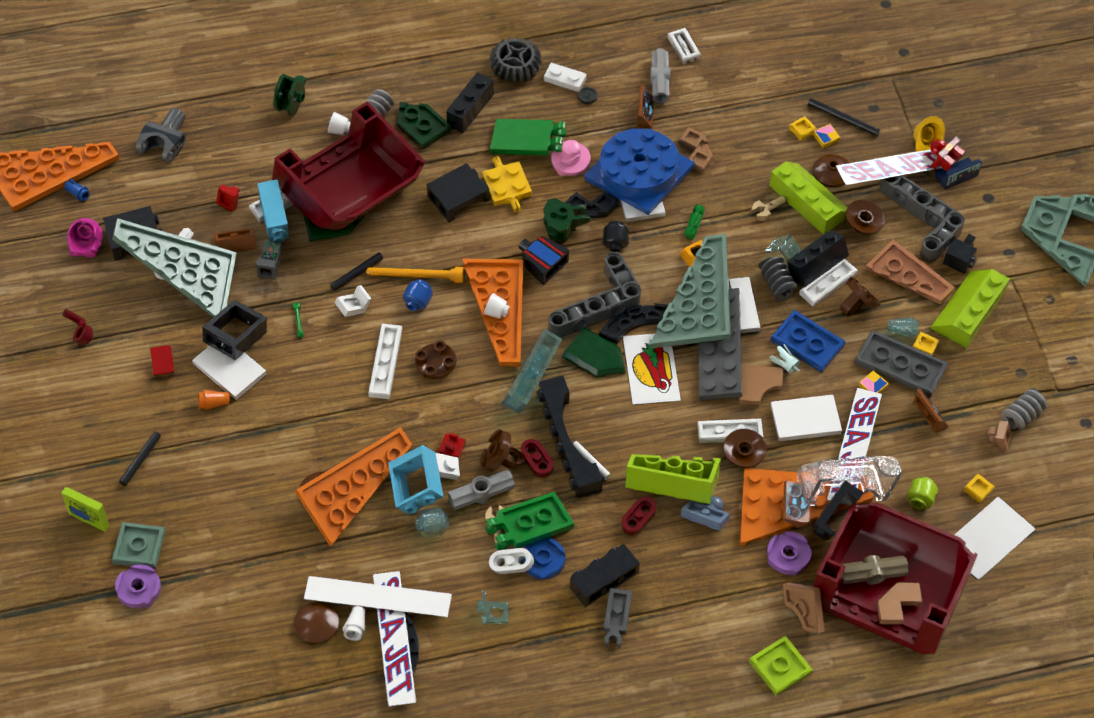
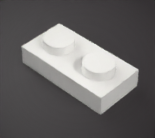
[544,63,587,92]

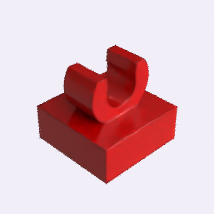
[216,184,240,212]
[438,433,466,461]

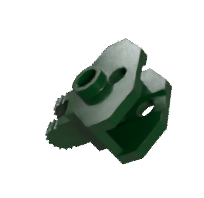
[273,74,307,117]
[543,198,590,243]

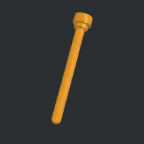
[366,267,464,283]

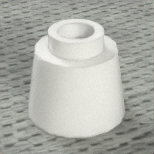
[328,112,350,135]
[484,293,510,319]

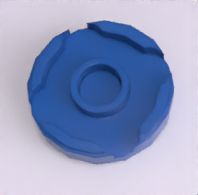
[522,538,566,580]

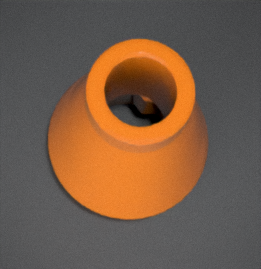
[198,390,230,411]

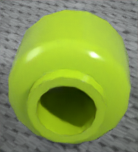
[907,477,938,510]

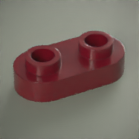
[521,439,553,478]
[621,497,656,535]

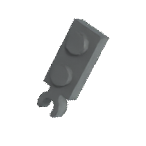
[604,588,632,648]

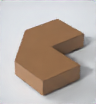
[679,127,713,174]
[877,583,922,624]

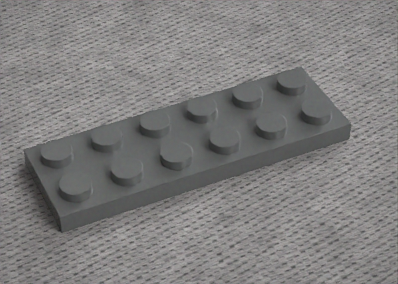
[699,288,742,400]

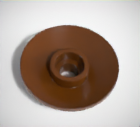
[813,154,849,187]
[846,200,885,234]
[723,429,766,468]

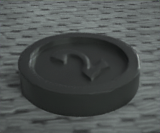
[578,87,597,104]

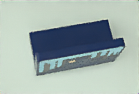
[934,157,982,190]

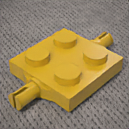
[482,156,532,213]

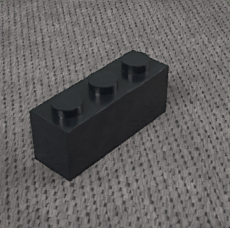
[446,72,494,133]
[787,230,849,287]
[570,544,640,608]

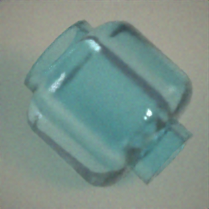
[415,507,449,537]

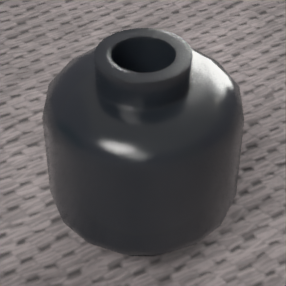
[603,221,629,252]

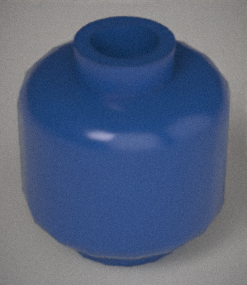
[403,279,433,311]

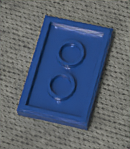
[770,310,846,373]

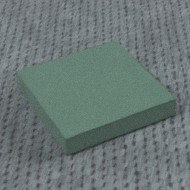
[112,522,166,569]

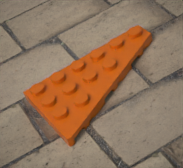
[0,142,120,212]
[740,468,874,546]

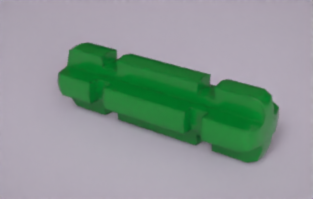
[684,204,705,240]

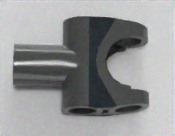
[136,108,186,163]

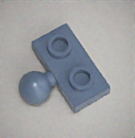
[681,496,730,531]

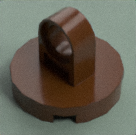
[840,276,881,317]
[481,429,523,471]

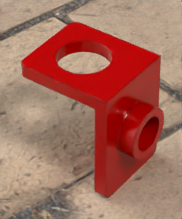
[150,345,175,376]

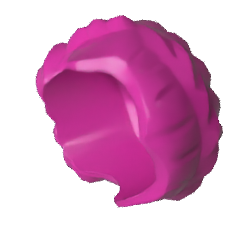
[67,218,103,258]

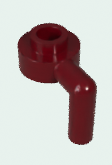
[62,309,93,345]

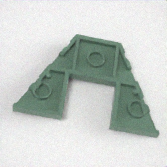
[1021,194,1094,287]

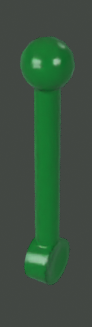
[292,302,304,338]

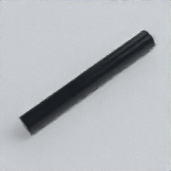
[330,252,383,291]
[119,431,161,486]

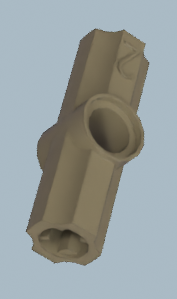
[841,555,909,585]

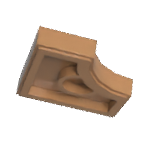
[739,365,783,405]
[783,583,824,633]

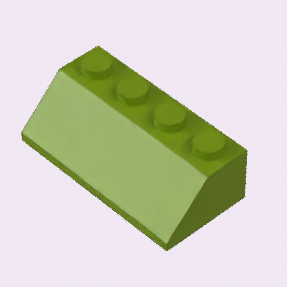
[769,161,848,235]
[931,269,1010,348]

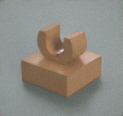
[987,421,1012,451]

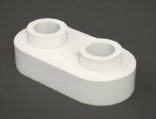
[489,548,534,574]

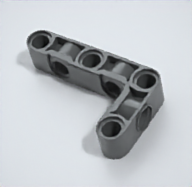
[879,175,965,263]
[548,252,641,338]

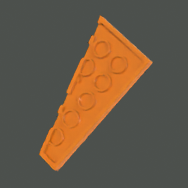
[462,259,523,367]
[295,427,412,546]

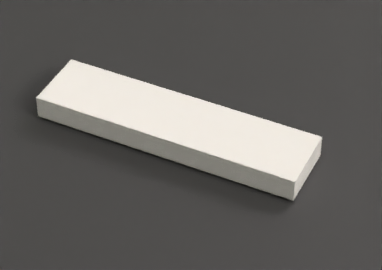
[368,324,403,399]

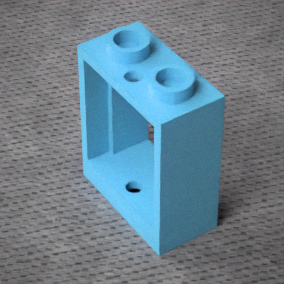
[257,180,289,243]
[388,445,444,514]

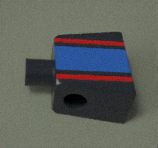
[519,236,569,285]

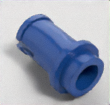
[64,179,90,201]

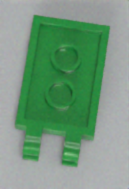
[490,119,567,156]
[484,491,574,551]

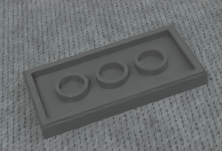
[854,330,948,397]

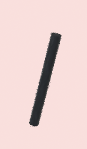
[808,98,880,136]

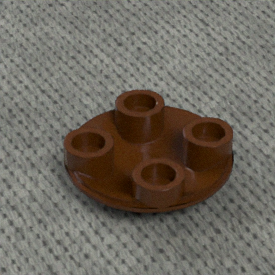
[415,341,457,379]
[294,602,339,645]

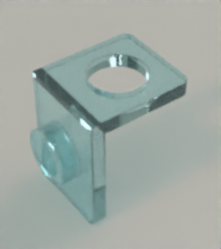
[766,234,802,261]
[478,590,508,623]

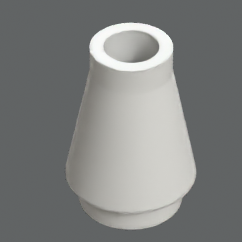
[343,606,366,641]

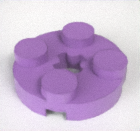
[767,532,812,576]
[115,565,161,608]

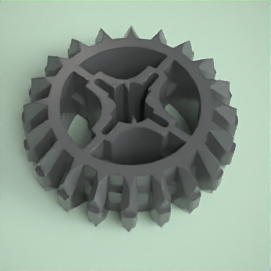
[490,37,541,84]

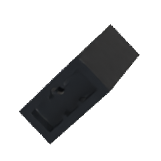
[202,300,267,360]

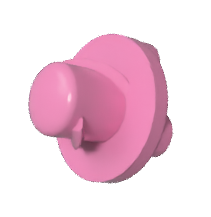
[551,140,591,176]

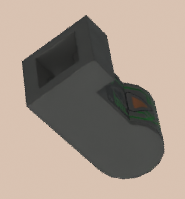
[256,241,283,280]

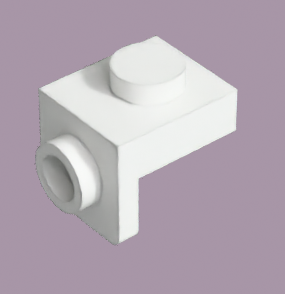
[335,285,371,317]
[436,453,460,480]

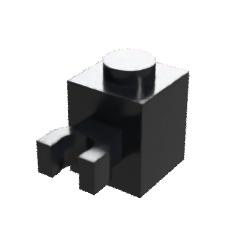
[943,234,977,274]

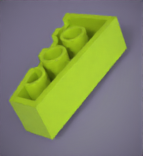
[625,454,721,504]

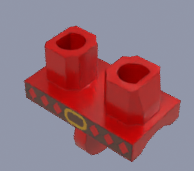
[930,137,965,171]

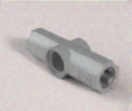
[650,49,670,104]
[448,470,515,510]

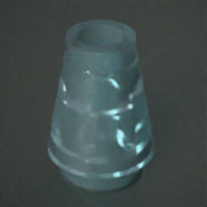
[888,317,919,338]

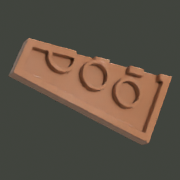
[866,240,955,304]

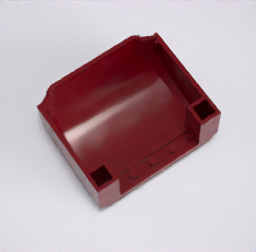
[272,101,426,230]
[813,502,978,654]

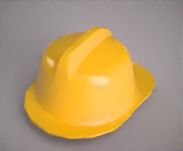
[913,116,945,152]

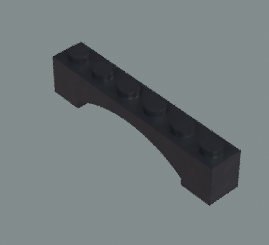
[536,375,603,498]

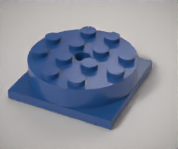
[584,128,695,215]

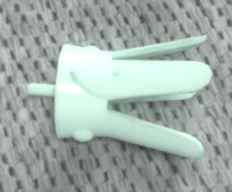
[770,344,800,374]

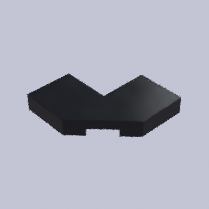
[564,191,619,218]

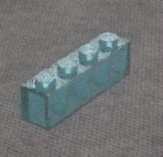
[501,329,562,413]

